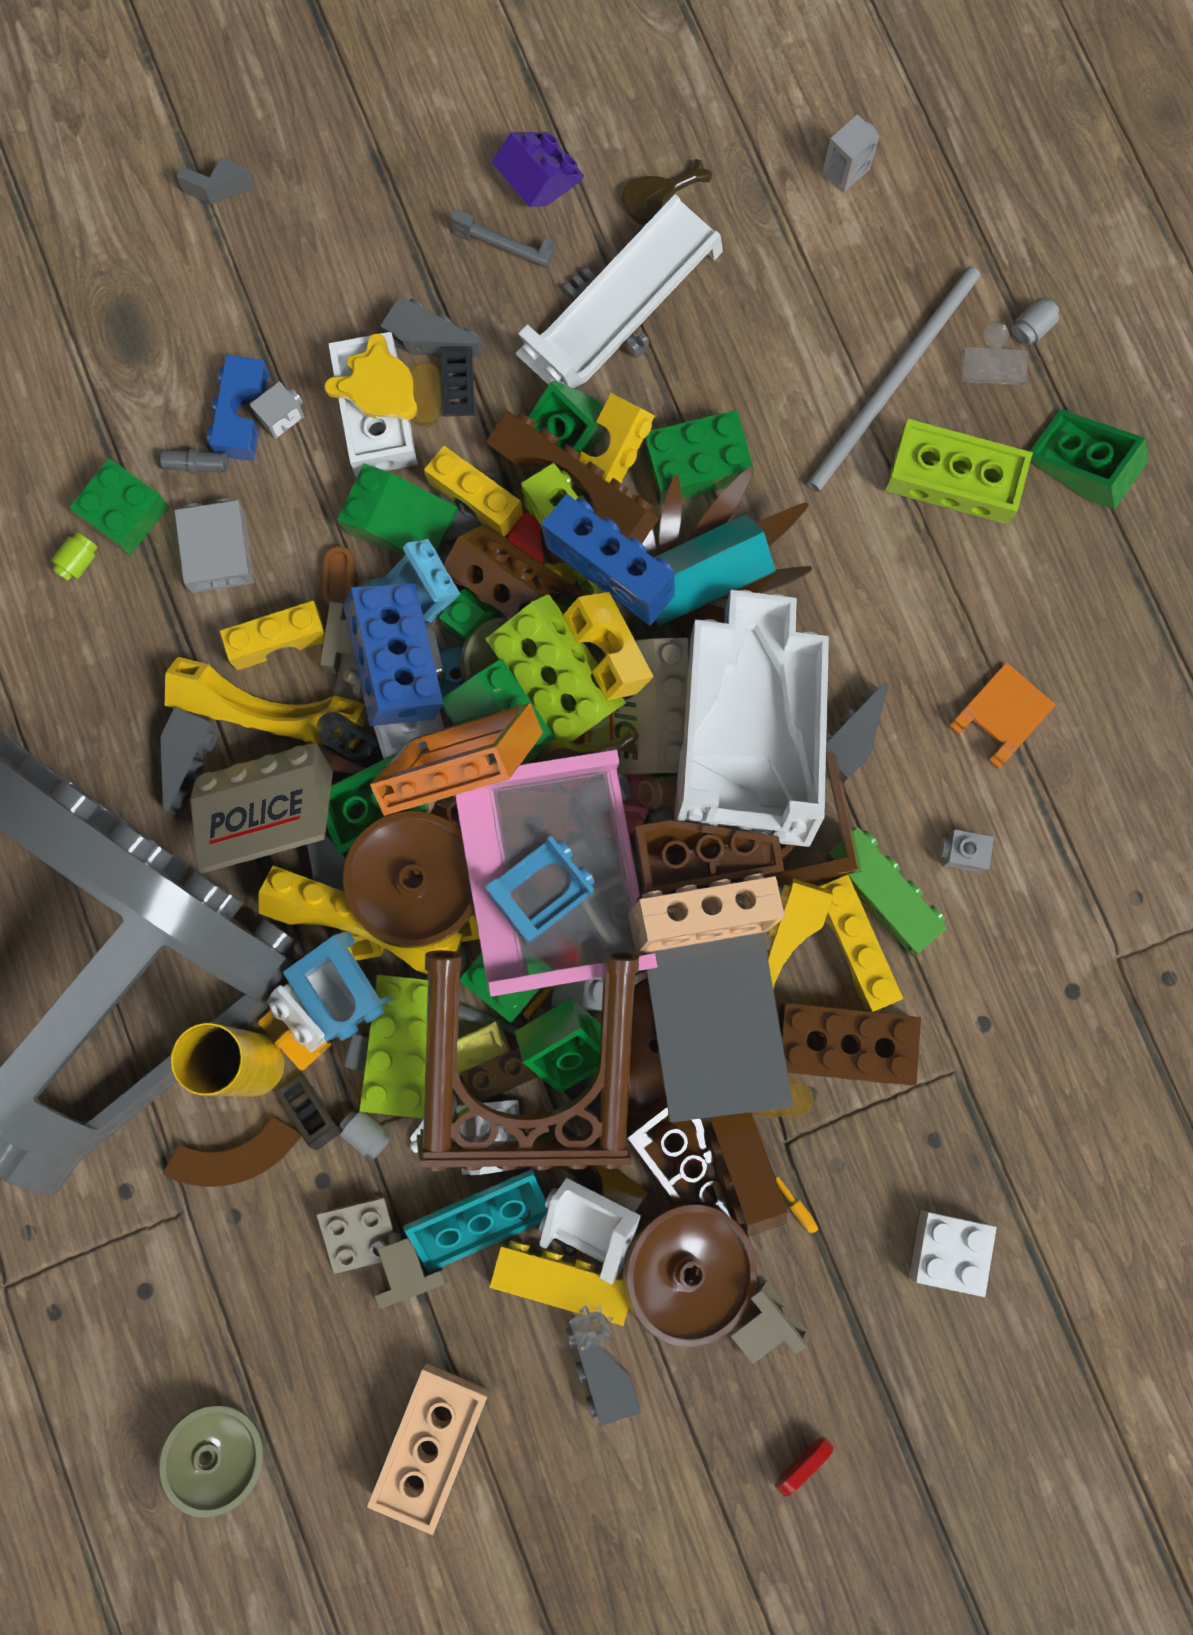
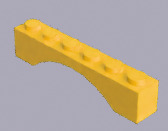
[164,657,366,749]
[259,866,463,975]
[766,878,833,989]

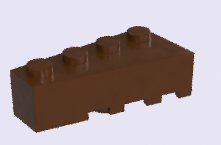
[702,1112,788,1237]

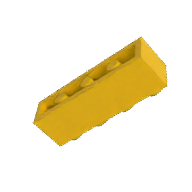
[489,1240,629,1326]

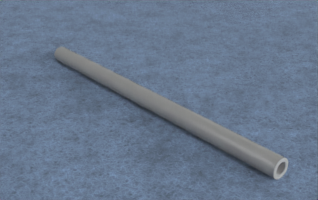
[807,266,981,492]

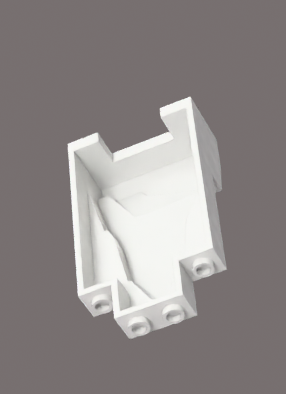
[674,590,829,847]

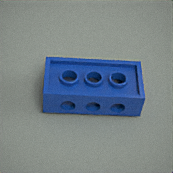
[541,494,675,626]
[343,583,444,726]

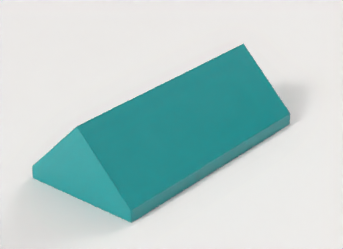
[654,514,775,628]
[403,1169,548,1273]

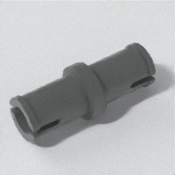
[161,448,229,474]

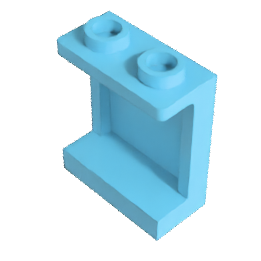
[365,539,460,623]

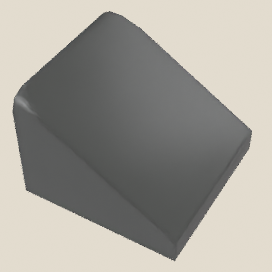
[344,1034,369,1072]

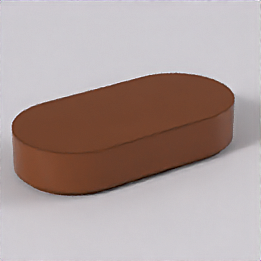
[321,546,356,608]

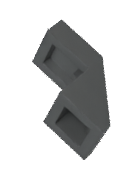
[176,157,255,204]

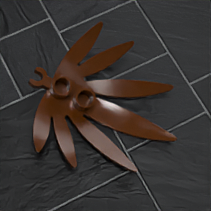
[632,466,812,639]

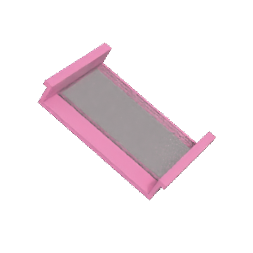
[455,750,657,997]

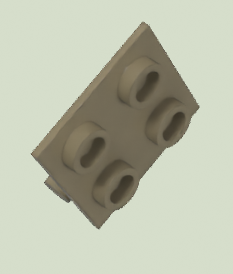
[317,1197,394,1274]

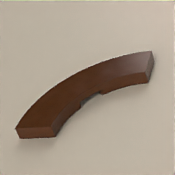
[162,1117,301,1187]

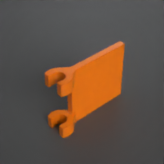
[949,662,1056,769]

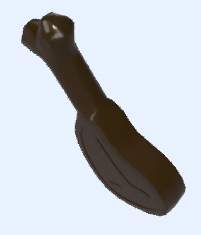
[622,159,712,225]
[540,729,639,786]

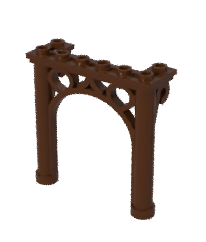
[416,950,639,1171]

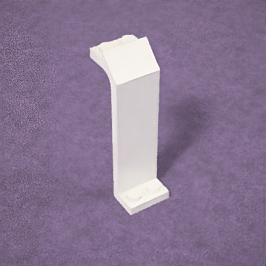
[515,194,723,388]

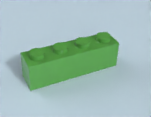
[824,827,948,957]

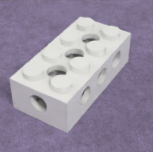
[329,332,418,477]

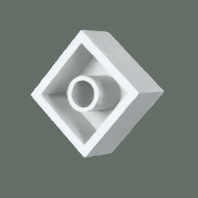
[909,1210,997,1297]

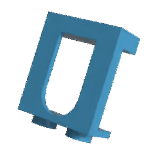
[484,835,595,945]
[283,932,392,1042]

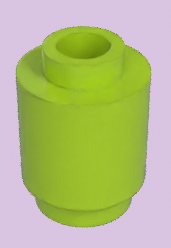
[50,532,98,581]

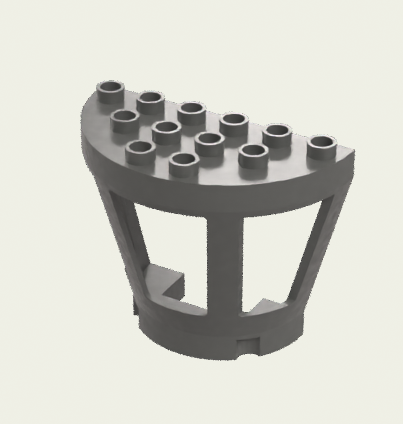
[0,732,297,1195]

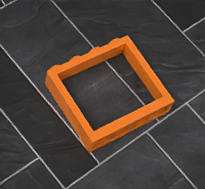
[370,702,543,816]

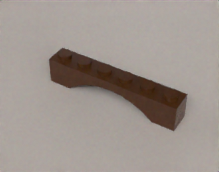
[486,410,660,543]

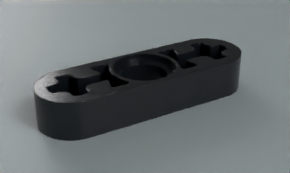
[316,712,384,768]

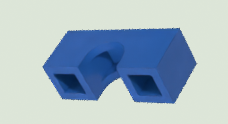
[207,355,270,461]

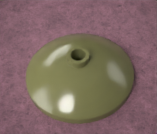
[157,1405,263,1518]

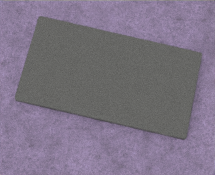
[636,893,793,1123]

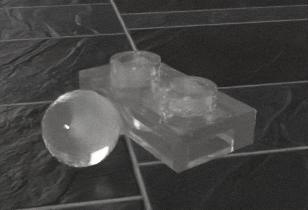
[961,322,1028,385]

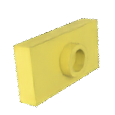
[457,1022,511,1076]

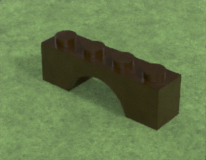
[514,1107,647,1212]

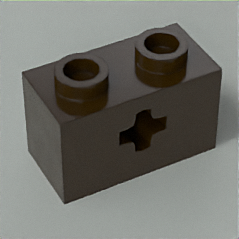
[461,1048,538,1102]

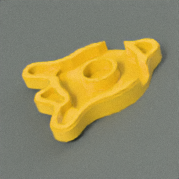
[325,334,418,420]

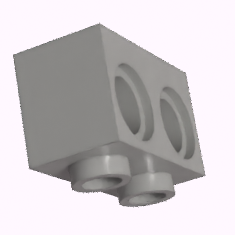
[822,114,880,193]

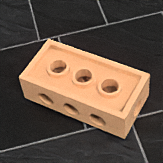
[628,874,785,954]
[367,1363,490,1535]

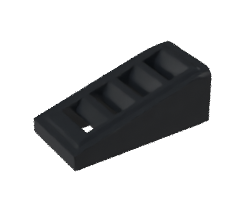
[441,347,475,417]
[275,1073,343,1150]

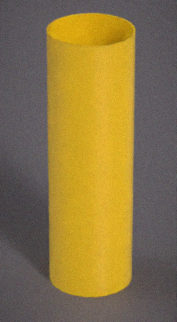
[171,1023,285,1097]

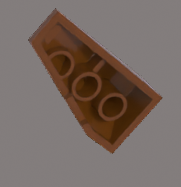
[635,820,784,893]
[626,1099,729,1216]

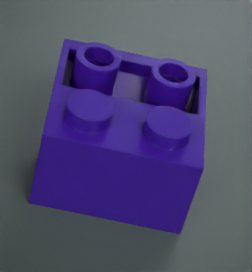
[492,132,584,207]

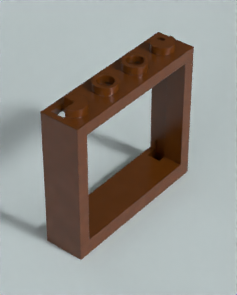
[730,749,862,890]

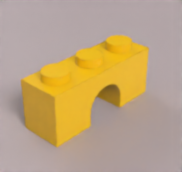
[570,393,655,492]
[424,446,523,537]
[563,592,654,701]
[220,601,326,671]

